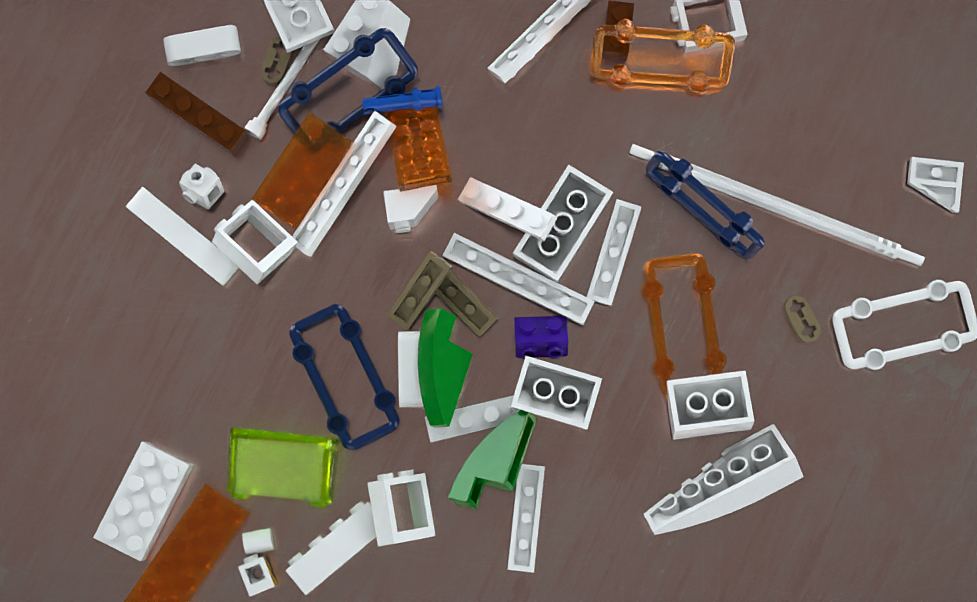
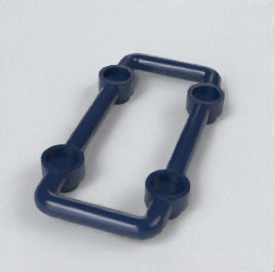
[278,28,418,151]
[646,150,765,259]
[289,304,399,450]

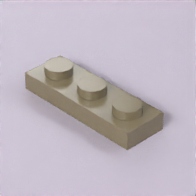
[387,251,453,331]
[435,270,499,337]

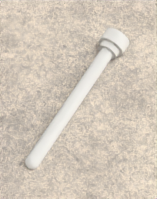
[244,39,320,140]

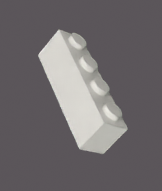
[285,501,376,595]

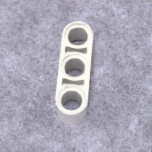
[163,25,241,66]
[398,331,424,407]

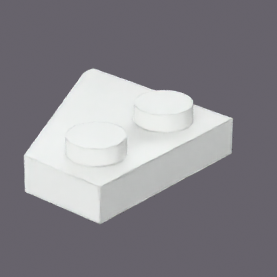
[907,157,964,213]

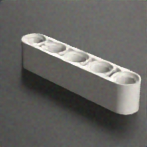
[126,187,239,286]

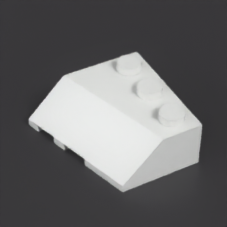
[323,0,410,91]

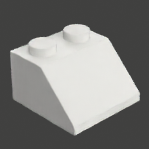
[384,184,439,233]

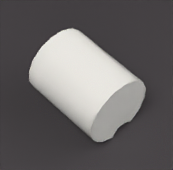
[242,528,274,555]

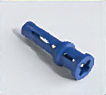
[363,85,443,115]

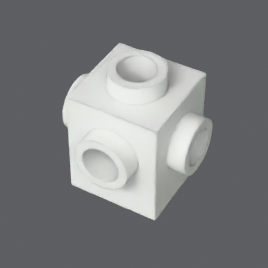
[179,163,224,210]

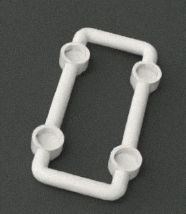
[832,280,977,370]

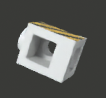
[238,553,277,596]

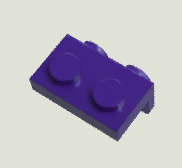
[514,316,568,358]

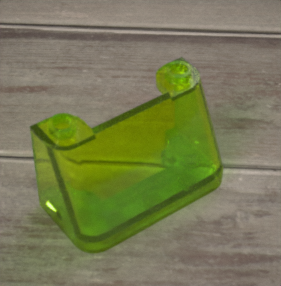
[227,427,340,508]

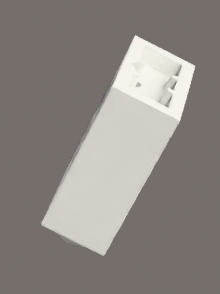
[670,0,748,53]
[212,200,298,284]
[367,470,436,546]

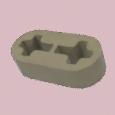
[261,36,293,86]
[784,295,821,343]

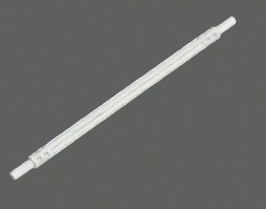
[629,144,925,267]

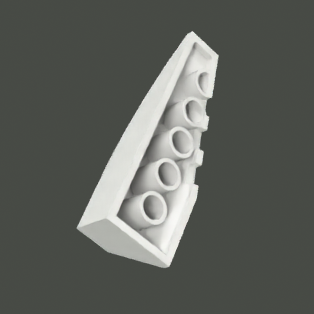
[644,424,803,535]

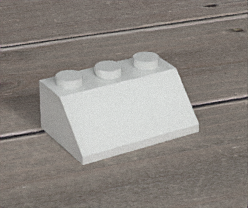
[511,356,602,430]
[666,371,754,440]

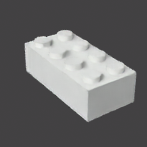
[513,165,613,283]
[93,441,194,561]

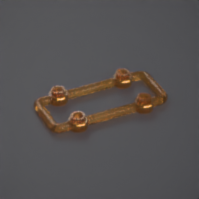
[590,19,735,93]
[642,253,727,396]

